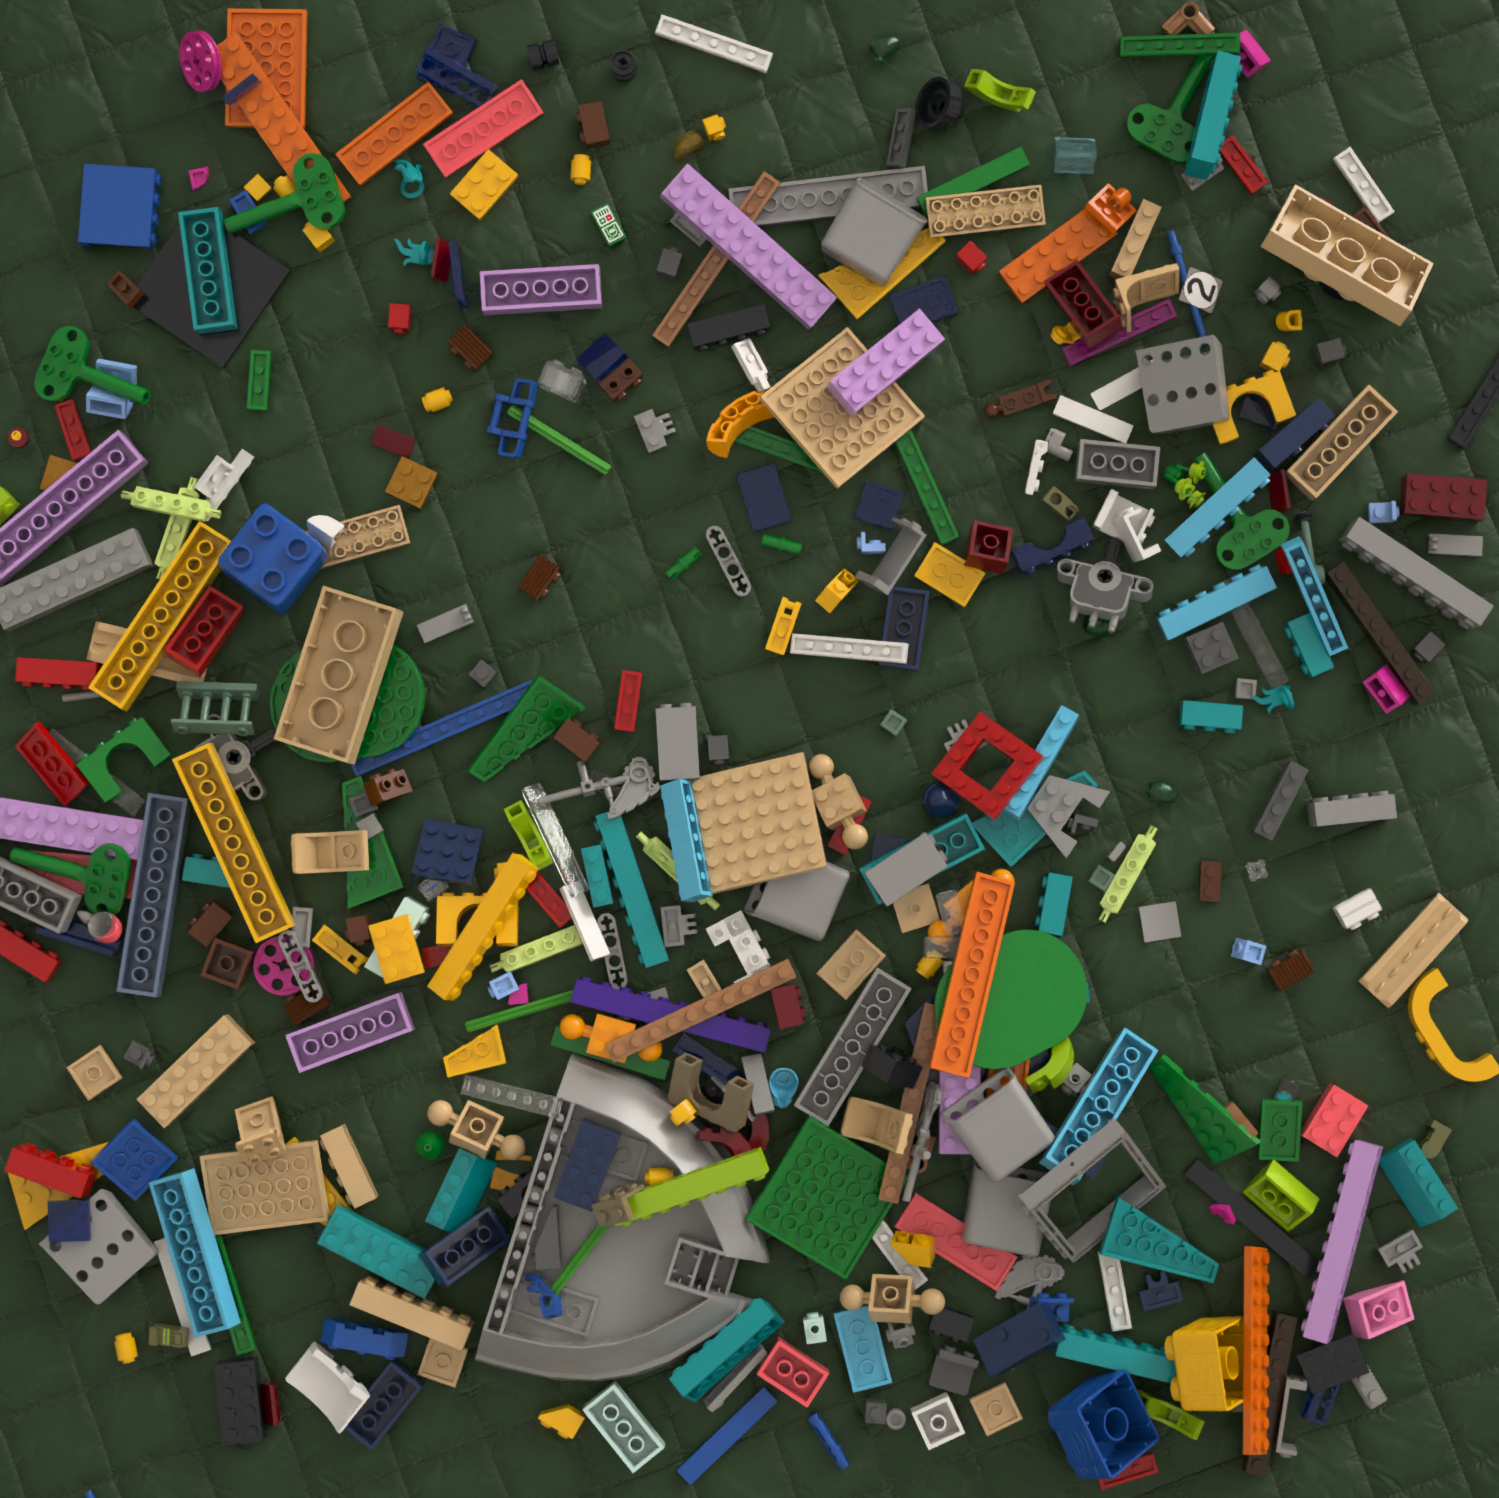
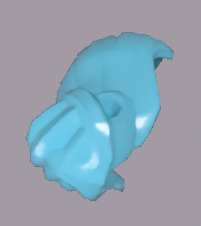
[769,1068,799,1108]

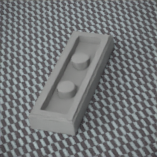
[741,1053,774,1116]

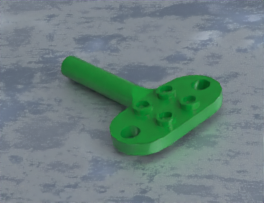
[1126,55,1216,163]
[224,153,345,234]
[34,326,151,405]
[1193,452,1290,570]
[10,843,131,916]

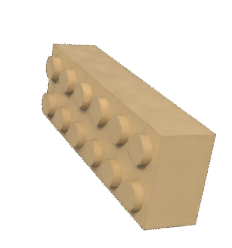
[1285,385,1398,501]
[137,1014,256,1128]
[349,1275,475,1351]

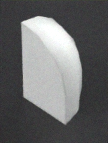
[307,515,344,549]

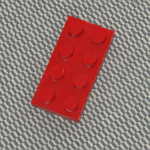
[15,722,90,807]

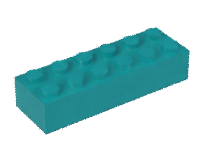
[1184,51,1242,180]
[178,207,238,334]
[858,813,985,905]
[317,1203,435,1299]
[669,1298,785,1403]
[1052,1324,1177,1383]

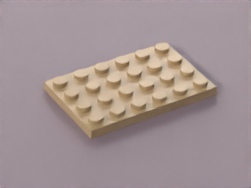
[200,1140,330,1235]

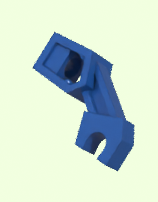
[525,1273,563,1319]

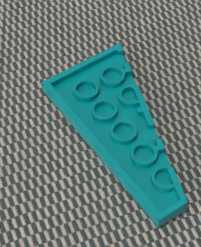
[972,771,1098,867]
[1099,1196,1219,1283]

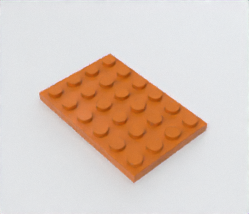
[225,8,308,129]

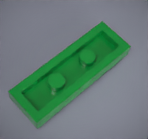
[247,350,272,411]

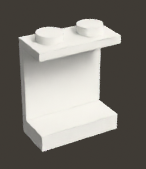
[1092,489,1155,544]
[1113,507,1161,563]

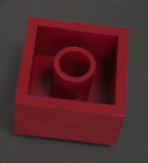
[964,520,1013,574]
[771,983,806,1029]

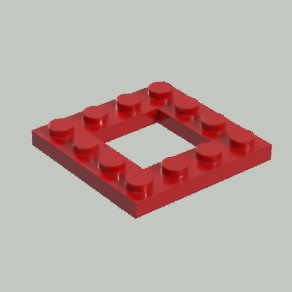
[931,712,1044,821]

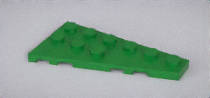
[467,675,586,782]
[342,776,404,909]
[1149,1054,1261,1165]

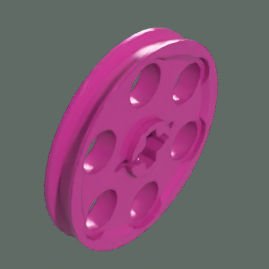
[180,30,222,92]
[253,935,314,995]

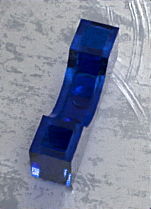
[1010,517,1094,575]

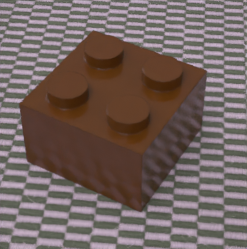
[553,718,602,763]
[200,937,256,989]

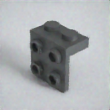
[929,1345,979,1395]

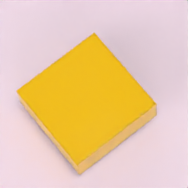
[244,174,272,203]

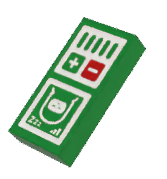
[591,203,627,248]

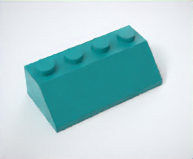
[1379,1138,1458,1227]
[425,1148,498,1232]

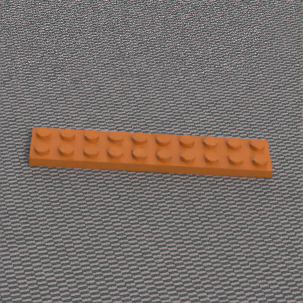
[210,32,352,215]
[929,872,1015,1078]
[1243,1246,1270,1455]

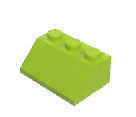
[1242,1159,1319,1232]

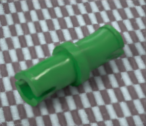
[761,533,802,555]
[665,546,703,581]

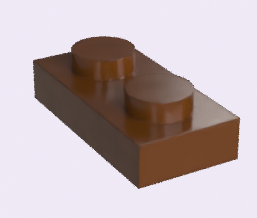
[107,269,144,308]
[1198,861,1221,902]

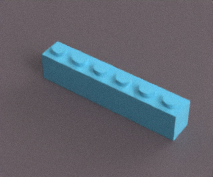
[1165,458,1270,557]
[1280,536,1348,656]
[1156,564,1277,640]
[1002,705,1079,821]
[660,779,712,902]

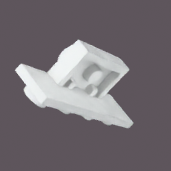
[194,449,254,521]

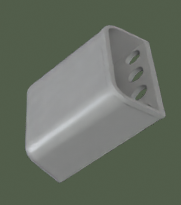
[821,177,928,287]
[1135,335,1229,434]
[742,861,850,941]
[940,1067,1055,1183]
[961,1158,1051,1257]
[39,1189,158,1304]

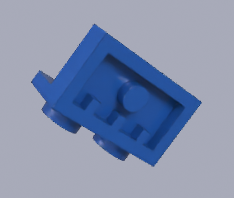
[1029,1293,1074,1322]

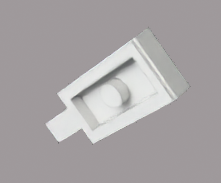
[731,338,770,393]
[1024,440,1048,495]

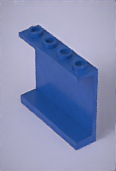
[78,164,162,251]

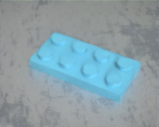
[833,1304,892,1393]

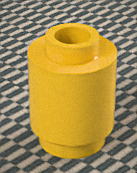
[570,154,591,185]
[273,176,295,197]
[422,387,453,412]
[916,949,944,979]
[644,1167,674,1186]
[114,1332,138,1364]

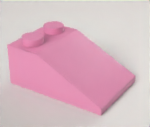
[1343,1280,1414,1339]

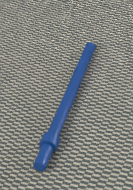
[1167,231,1208,346]

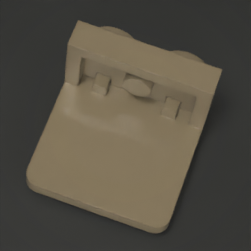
[591,1182,645,1227]

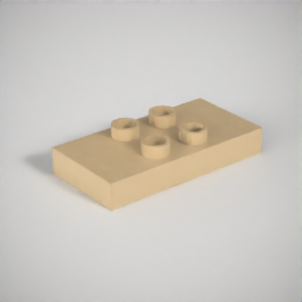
[1260,184,1434,326]
[274,586,404,765]

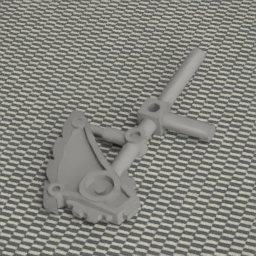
[539,757,660,820]
[902,1081,942,1202]
[995,1255,1065,1371]

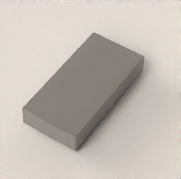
[289,907,313,949]

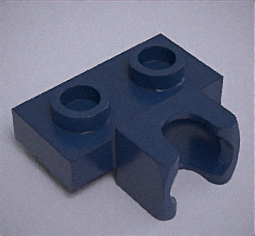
[1138,1270,1183,1311]

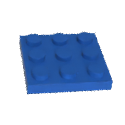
[91,1117,178,1201]

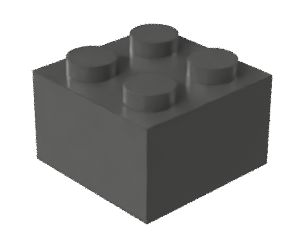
[1183,622,1239,676]

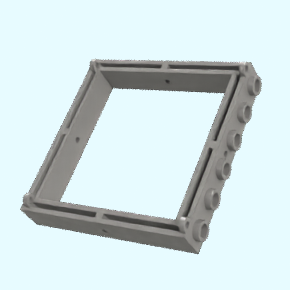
[1018,1118,1166,1263]

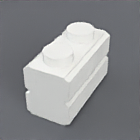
[1332,888,1382,930]

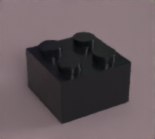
[861,1044,923,1089]

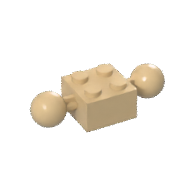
[808,754,868,849]
[427,1100,526,1160]
[840,1274,945,1324]

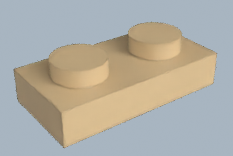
[687,959,721,998]

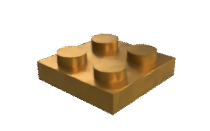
[385,456,438,509]

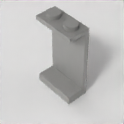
[855,517,926,595]
[656,703,700,781]
[863,832,948,906]
[1274,1373,1307,1458]

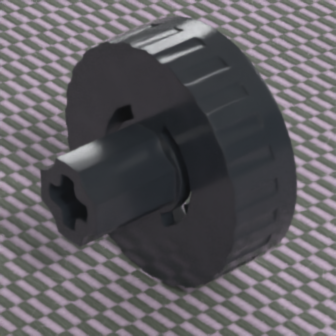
[915,77,964,132]

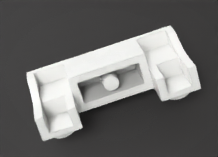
[706,910,770,983]

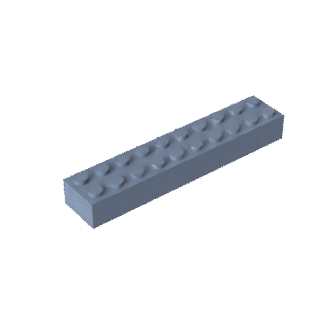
[117,793,192,997]

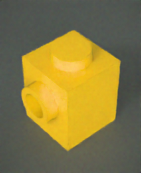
[302,221,335,253]
[1258,342,1290,372]

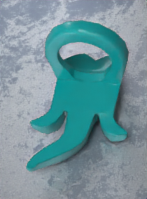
[394,159,424,199]
[394,238,434,266]
[1250,685,1295,714]

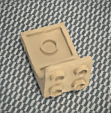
[1113,263,1179,333]
[291,830,369,874]
[235,1096,286,1166]
[840,1097,913,1154]

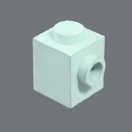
[803,1312,827,1344]

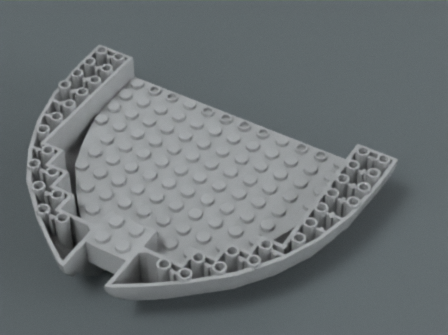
[475,1053,770,1382]

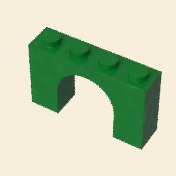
[76,717,172,805]

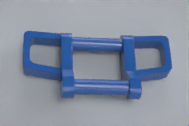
[486,378,538,459]

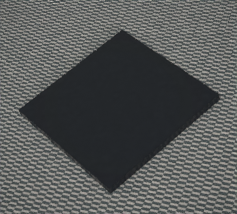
[133,204,291,368]

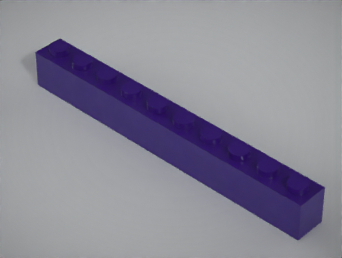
[570,976,771,1053]

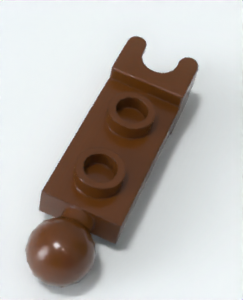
[984,380,1056,418]

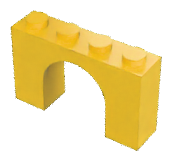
[1212,369,1296,446]
[436,893,519,947]

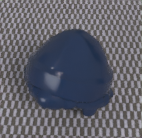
[922,782,959,818]

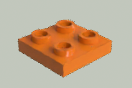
[1085,183,1137,234]

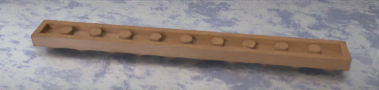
[652,171,780,347]
[605,958,796,1062]
[878,1002,938,1204]

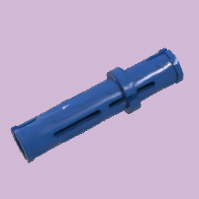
[807,1411,851,1470]

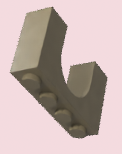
[667,1052,754,1132]

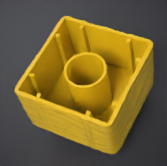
[1165,1316,1244,1411]

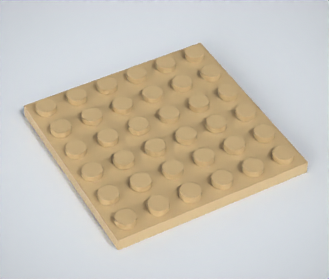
[759,327,925,489]
[688,752,828,894]

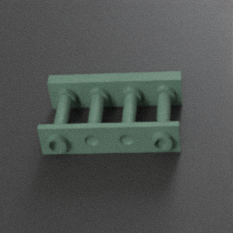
[171,681,259,736]

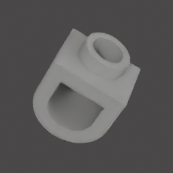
[1254,276,1281,304]

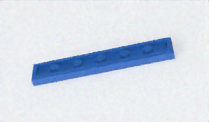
[677,1386,778,1485]

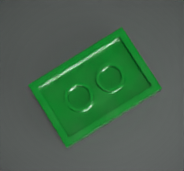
[1258,1099,1303,1162]

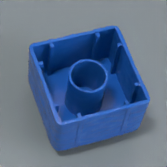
[218,503,329,615]
[1048,1370,1159,1480]

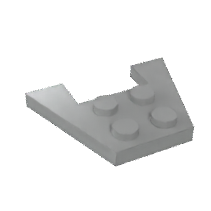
[1027,775,1110,858]

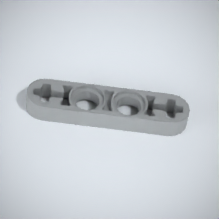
[706,526,751,597]
[598,913,628,990]
[278,930,324,1003]

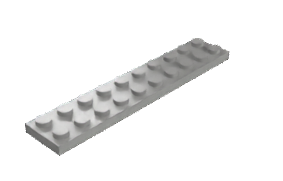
[728,166,928,226]

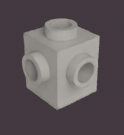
[1060,1062,1092,1097]
[885,1322,916,1349]

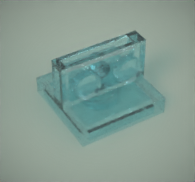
[1054,137,1097,174]

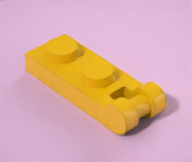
[765,597,802,656]
[312,924,369,975]

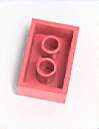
[1301,1083,1368,1157]
[756,1336,829,1408]

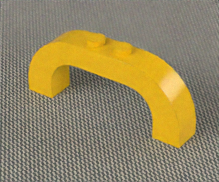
[1408,968,1499,1082]

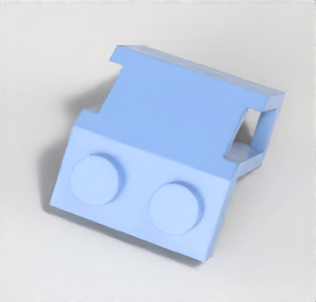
[86,359,137,419]

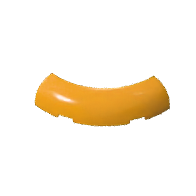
[706,387,775,458]

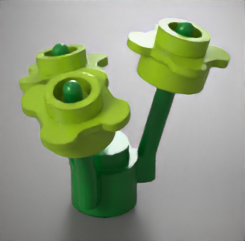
[1163,461,1206,509]

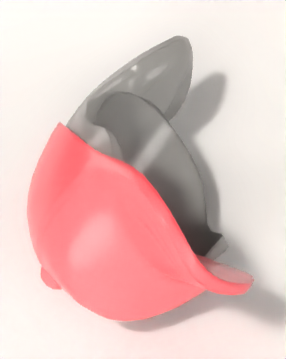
[77,911,123,943]

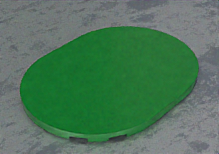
[270,644,425,763]
[934,930,1087,1069]

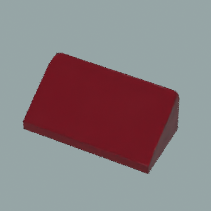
[430,238,453,282]
[372,425,416,459]
[1268,469,1291,512]
[261,1381,281,1426]

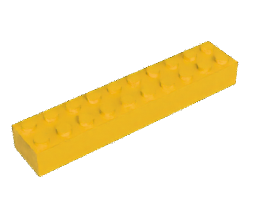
[88,521,231,712]
[172,743,296,943]

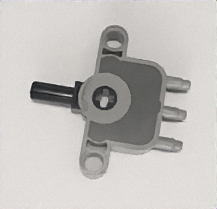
[1057,537,1153,633]
[194,714,276,801]

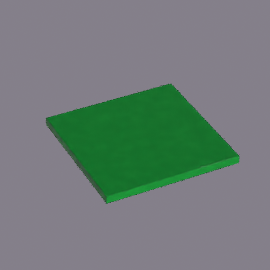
[745,1115,908,1280]

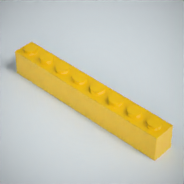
[427,853,539,1001]

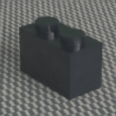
[928,1306,975,1343]

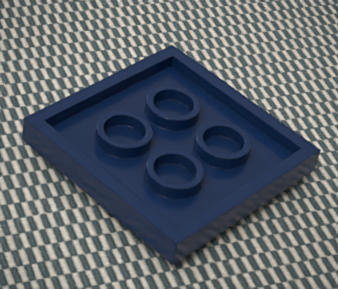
[412,819,484,887]

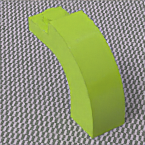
[963,69,1036,112]
[504,800,554,871]
[1025,1037,1074,1093]
[1137,1389,1205,1440]

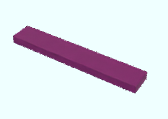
[1061,299,1178,367]

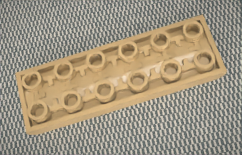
[925,185,1046,238]
[305,505,410,569]
[86,621,207,682]
[1358,893,1468,1008]

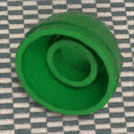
[415,1130,446,1161]

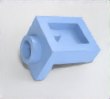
[1368,501,1399,524]
[857,532,886,554]
[1231,938,1266,965]
[487,971,519,1000]

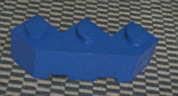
[320,1318,409,1360]

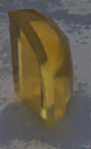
[674,129,704,161]

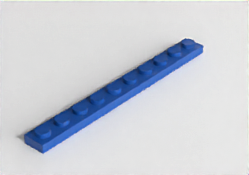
[351,680,532,777]

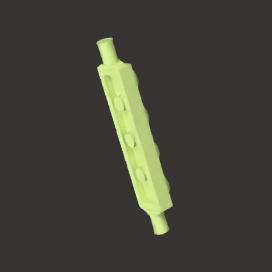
[154,477,200,579]
[121,486,221,522]
[1098,825,1158,923]
[636,831,720,911]
[490,925,582,973]

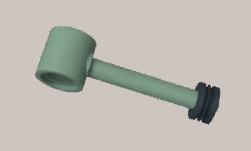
[1295,511,1325,585]

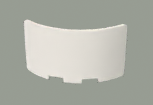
[285,1341,370,1434]

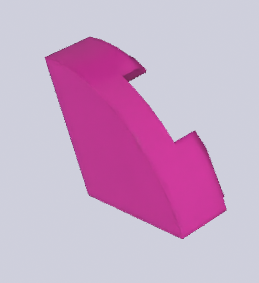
[188,166,209,191]
[508,983,529,1005]
[1209,1203,1236,1224]

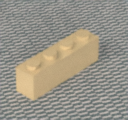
[1109,199,1161,279]
[320,1124,379,1209]

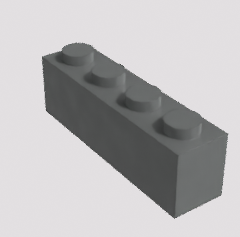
[1250,761,1309,841]

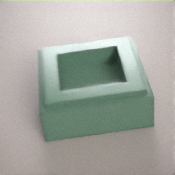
[880,709,907,736]
[1088,864,1115,892]

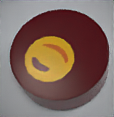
[8,428,29,448]

